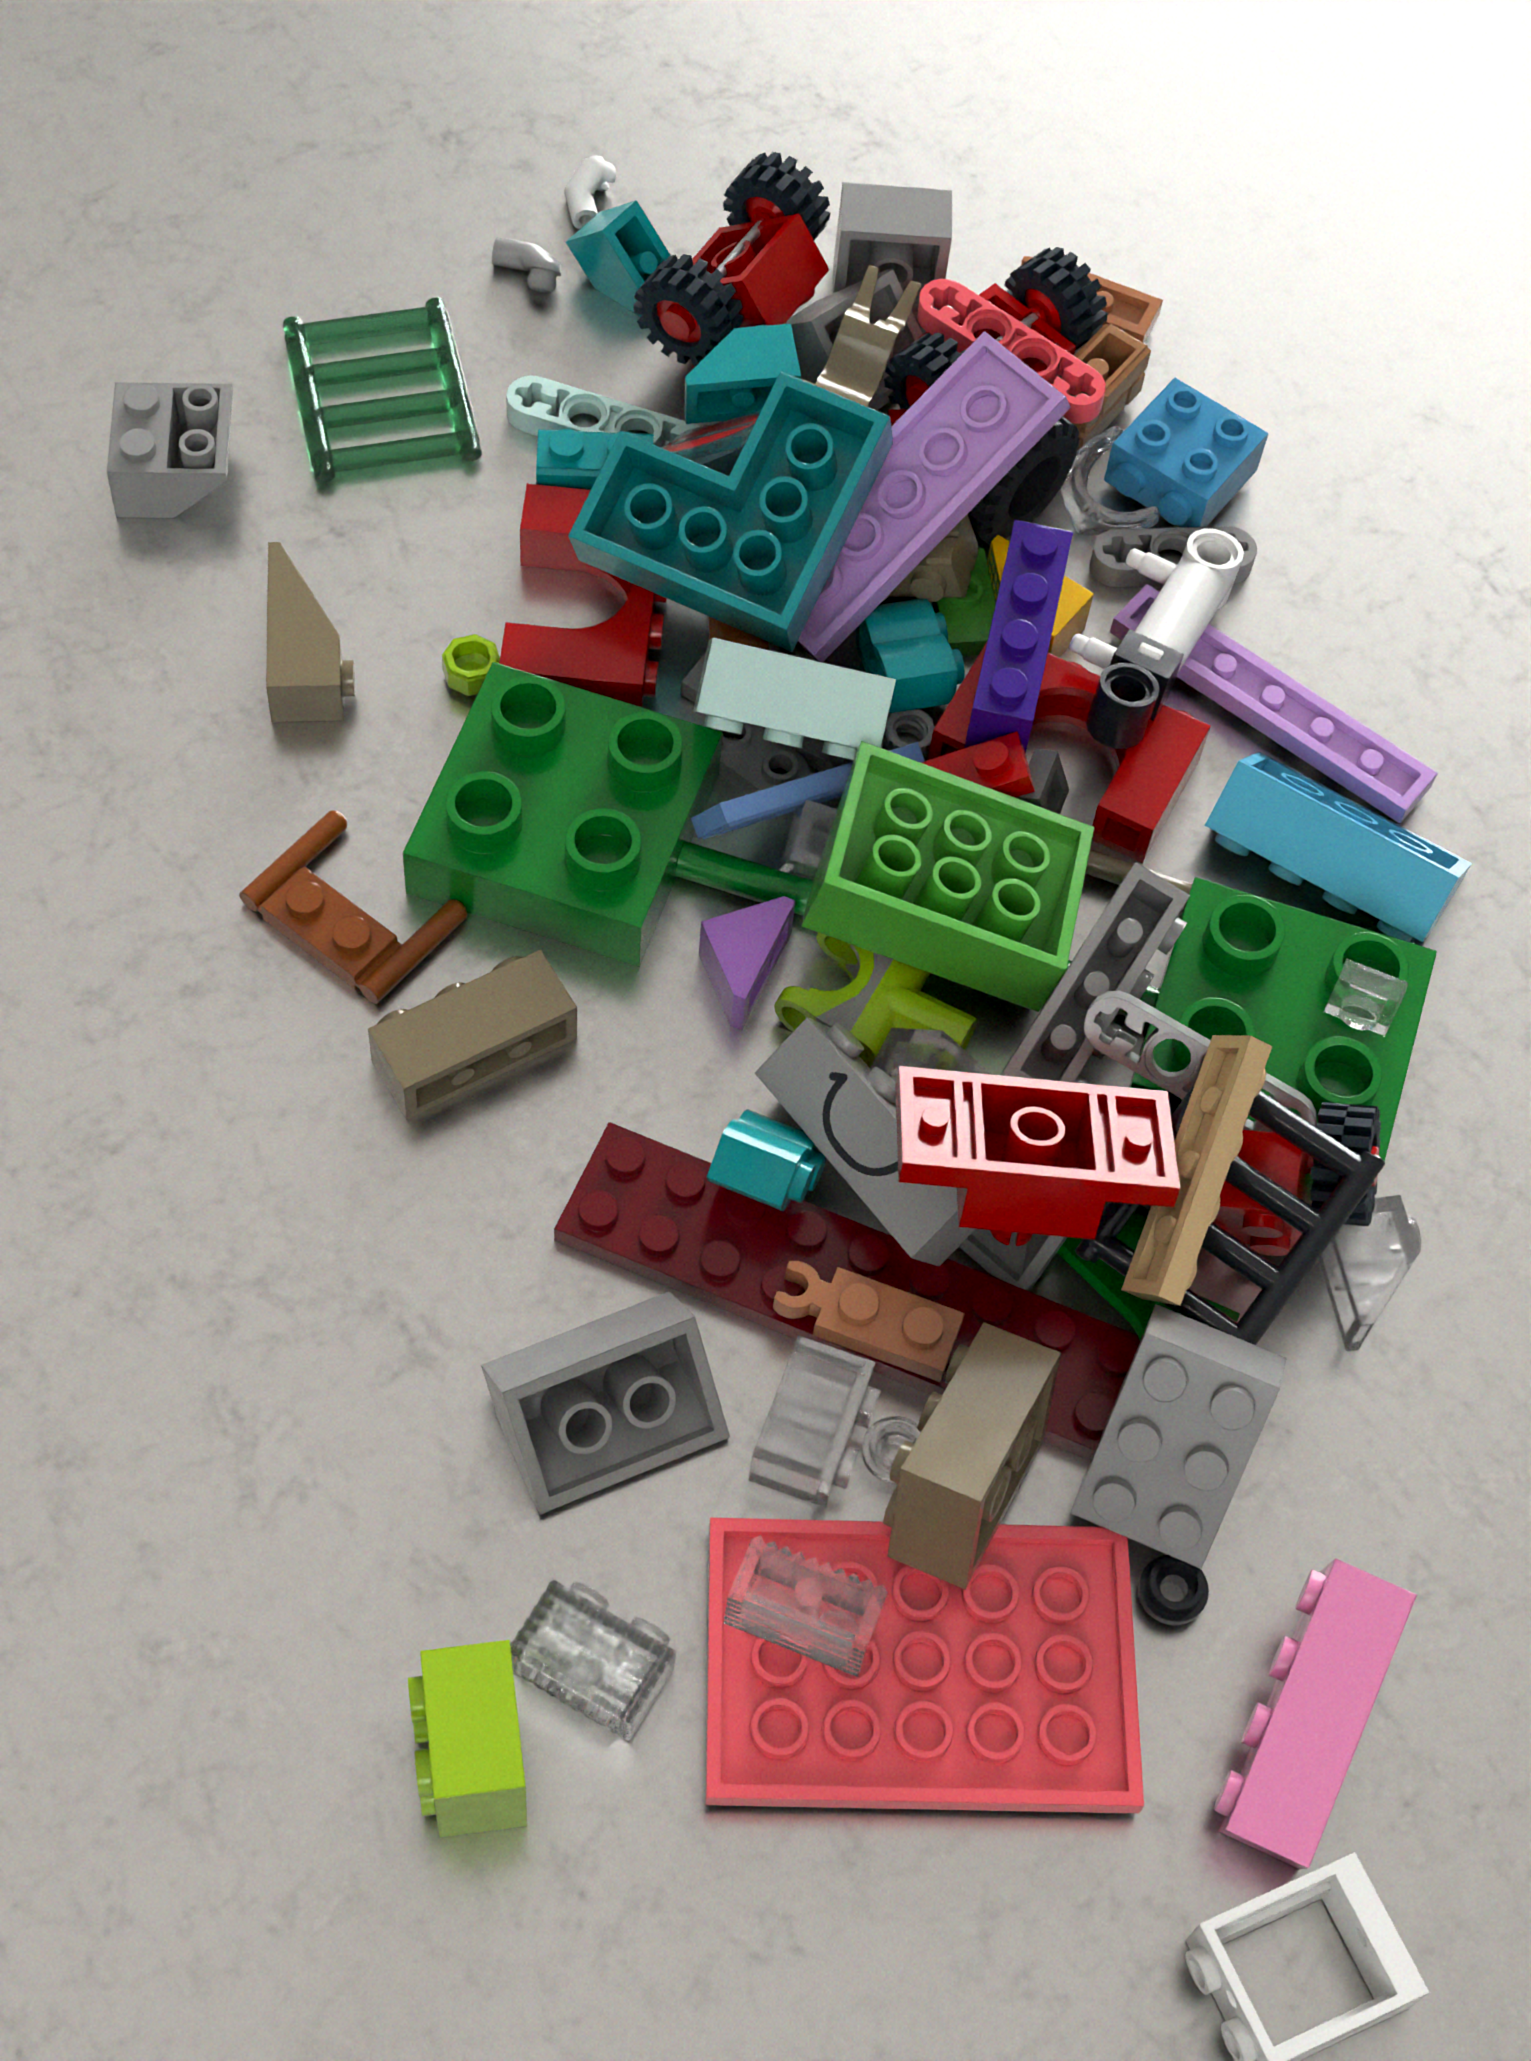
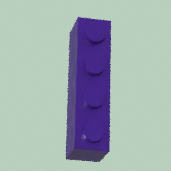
[964,520,1073,754]

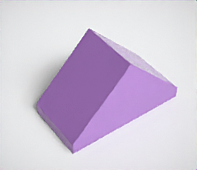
[699,896,796,1031]

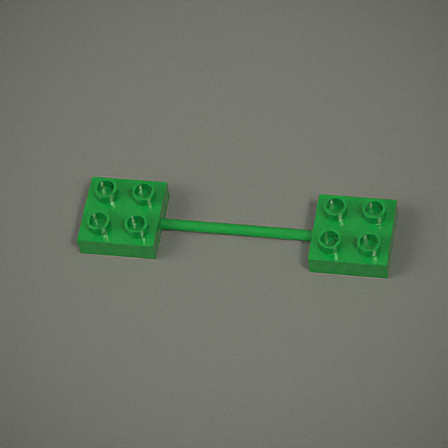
[402,662,1437,1162]

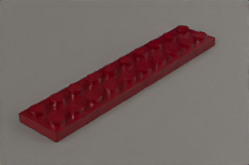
[554,1122,1140,1460]

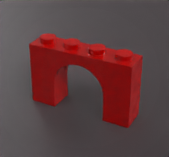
[499,484,667,707]
[927,642,1211,864]

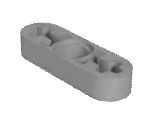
[1089,527,1257,588]

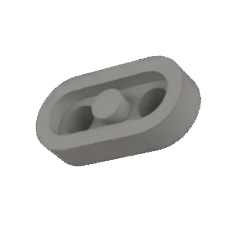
[708,723,810,794]

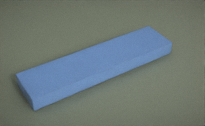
[691,742,925,840]

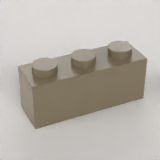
[368,949,577,1120]

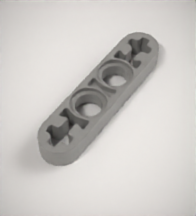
[1084,991,1317,1132]

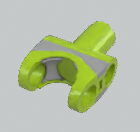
[774,932,978,1070]

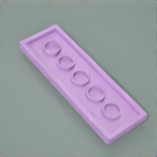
[797,331,1071,662]

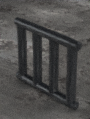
[1075,1082,1385,1345]

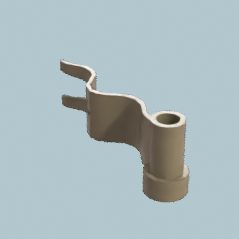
[802,265,921,407]

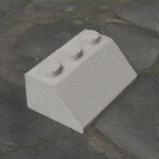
[481,1291,730,1515]

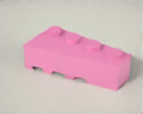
[1214,1558,1417,1869]

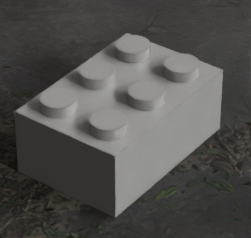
[1071,1304,1287,1569]

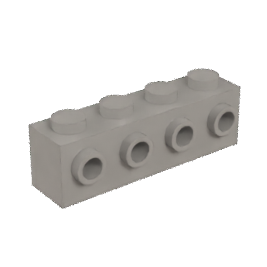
[1000,862,1190,1084]

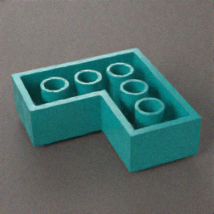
[568,371,893,652]

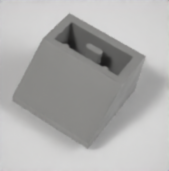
[107,382,233,518]

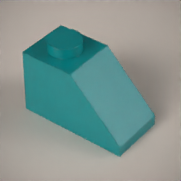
[566,200,671,317]
[684,324,801,424]

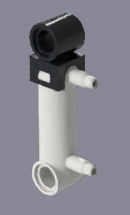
[1069,529,1244,749]

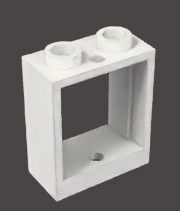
[1186,1852,1430,2061]

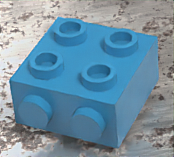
[1104,377,1269,528]

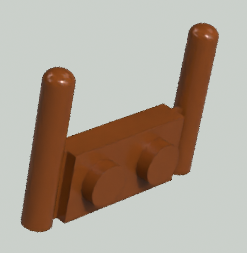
[239,810,467,1004]

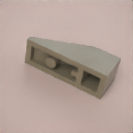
[266,542,355,722]

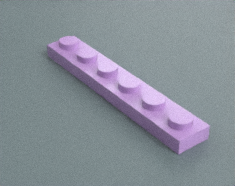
[1110,584,1438,824]

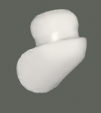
[564,156,616,229]

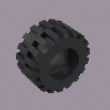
[968,416,1080,544]

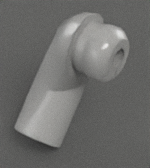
[492,237,561,293]

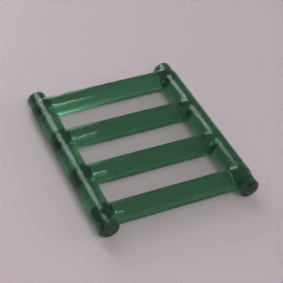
[283,297,482,483]

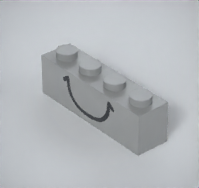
[755,1017,975,1266]

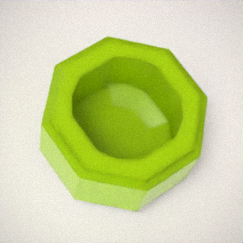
[442,634,500,696]

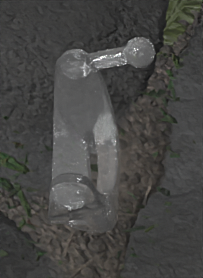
[1059,426,1160,535]

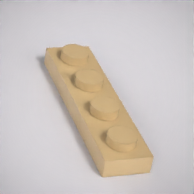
[1121,1035,1273,1306]

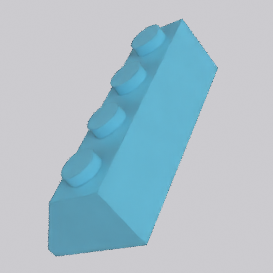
[1204,752,1472,942]

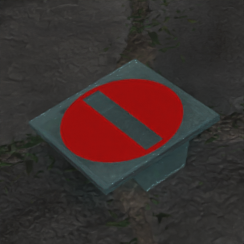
[661,411,761,460]

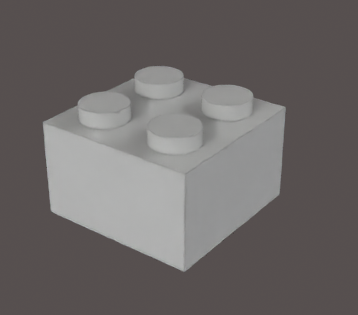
[832,182,952,315]

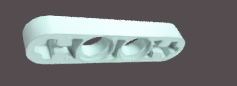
[506,376,716,460]

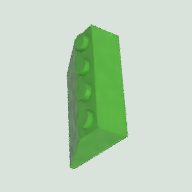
[801,741,1094,1012]

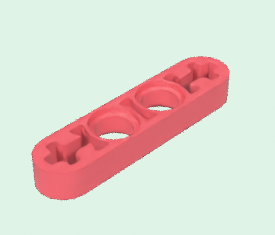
[917,279,1106,424]

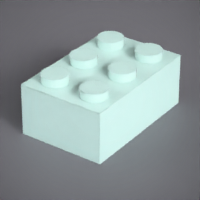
[693,638,896,760]

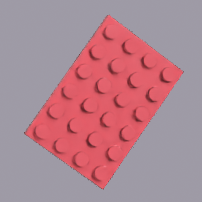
[705,1517,1144,1814]

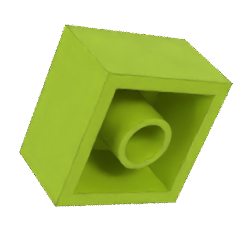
[408,1640,527,1838]

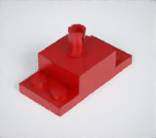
[895,1066,1180,1246]

